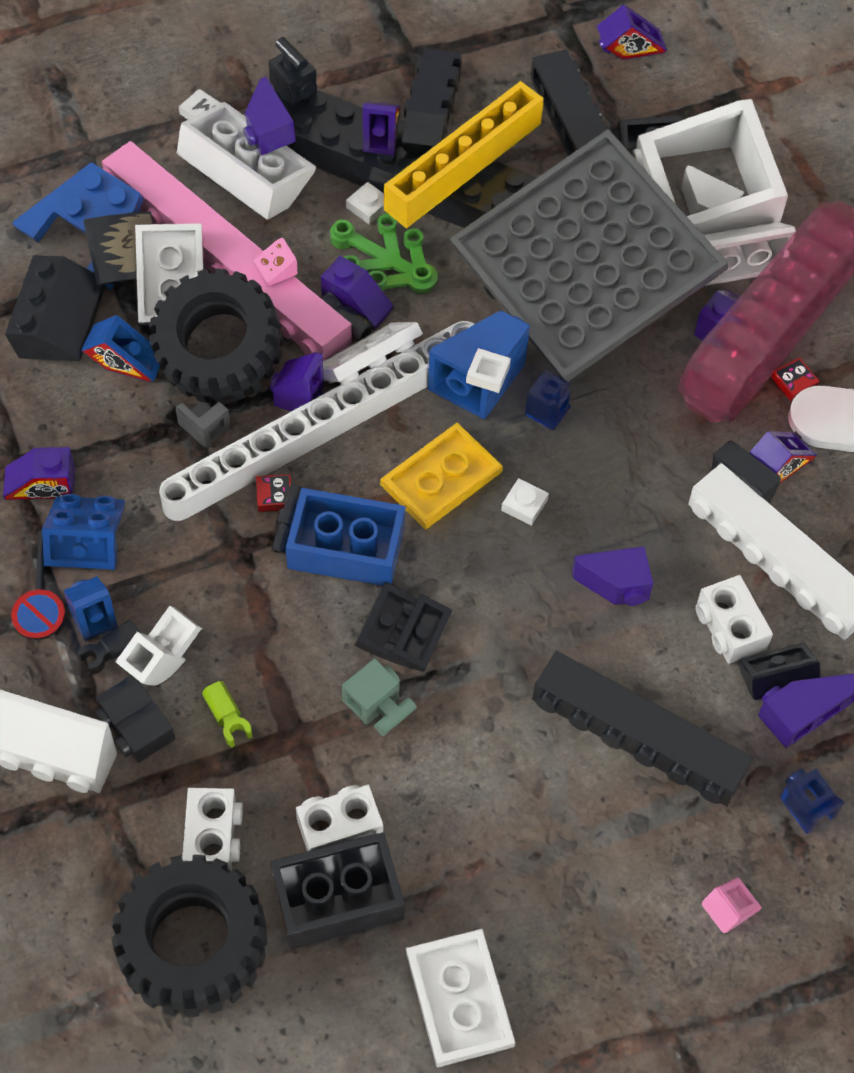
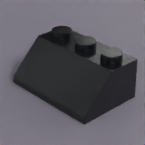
[5,255,106,361]
[270,832,405,950]

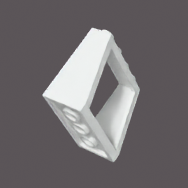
[632,99,788,235]

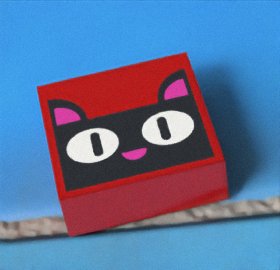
[771,358,820,401]
[256,474,291,512]

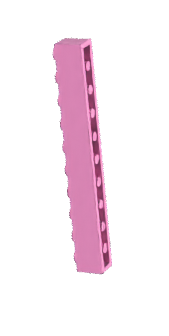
[102,141,352,361]

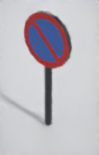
[11,529,65,640]

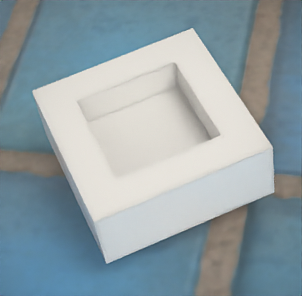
[346,182,385,225]
[466,348,511,393]
[501,478,549,526]

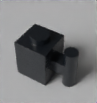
[268,37,317,106]

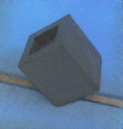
[176,402,231,448]

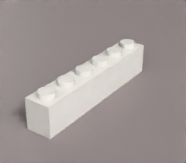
[688,463,854,641]

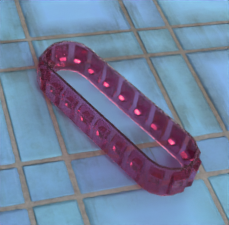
[678,201,854,423]

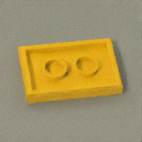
[380,423,503,530]

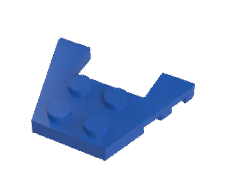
[12,162,144,290]

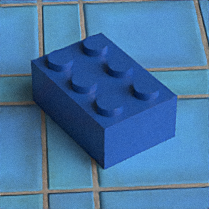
[286,488,406,586]

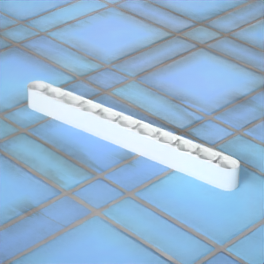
[159,321,474,521]

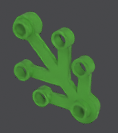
[330,214,438,294]

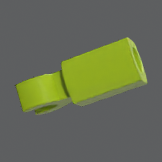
[202,681,252,747]

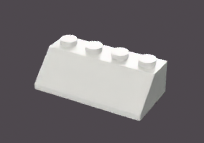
[176,102,316,220]
[704,222,796,286]
[0,690,117,793]

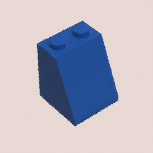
[428,310,530,420]

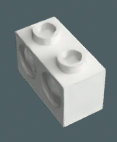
[696,575,773,665]
[296,784,383,852]
[182,788,243,872]

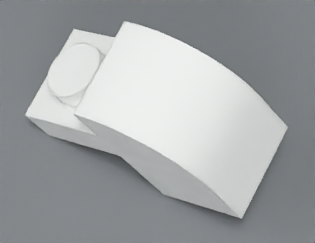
[116,606,202,686]

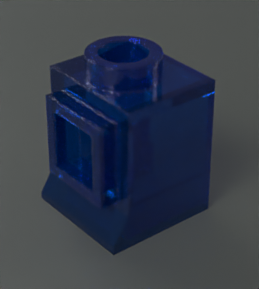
[525,369,571,431]
[780,768,845,834]

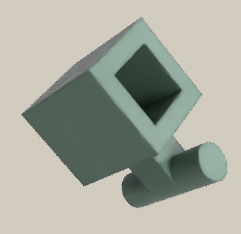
[342,658,417,736]

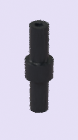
[271,484,303,554]

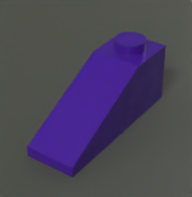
[758,674,854,749]

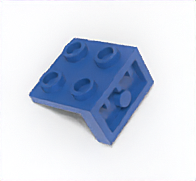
[42,494,125,570]

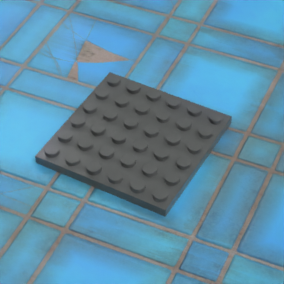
[449,129,728,383]

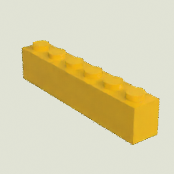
[384,81,544,229]

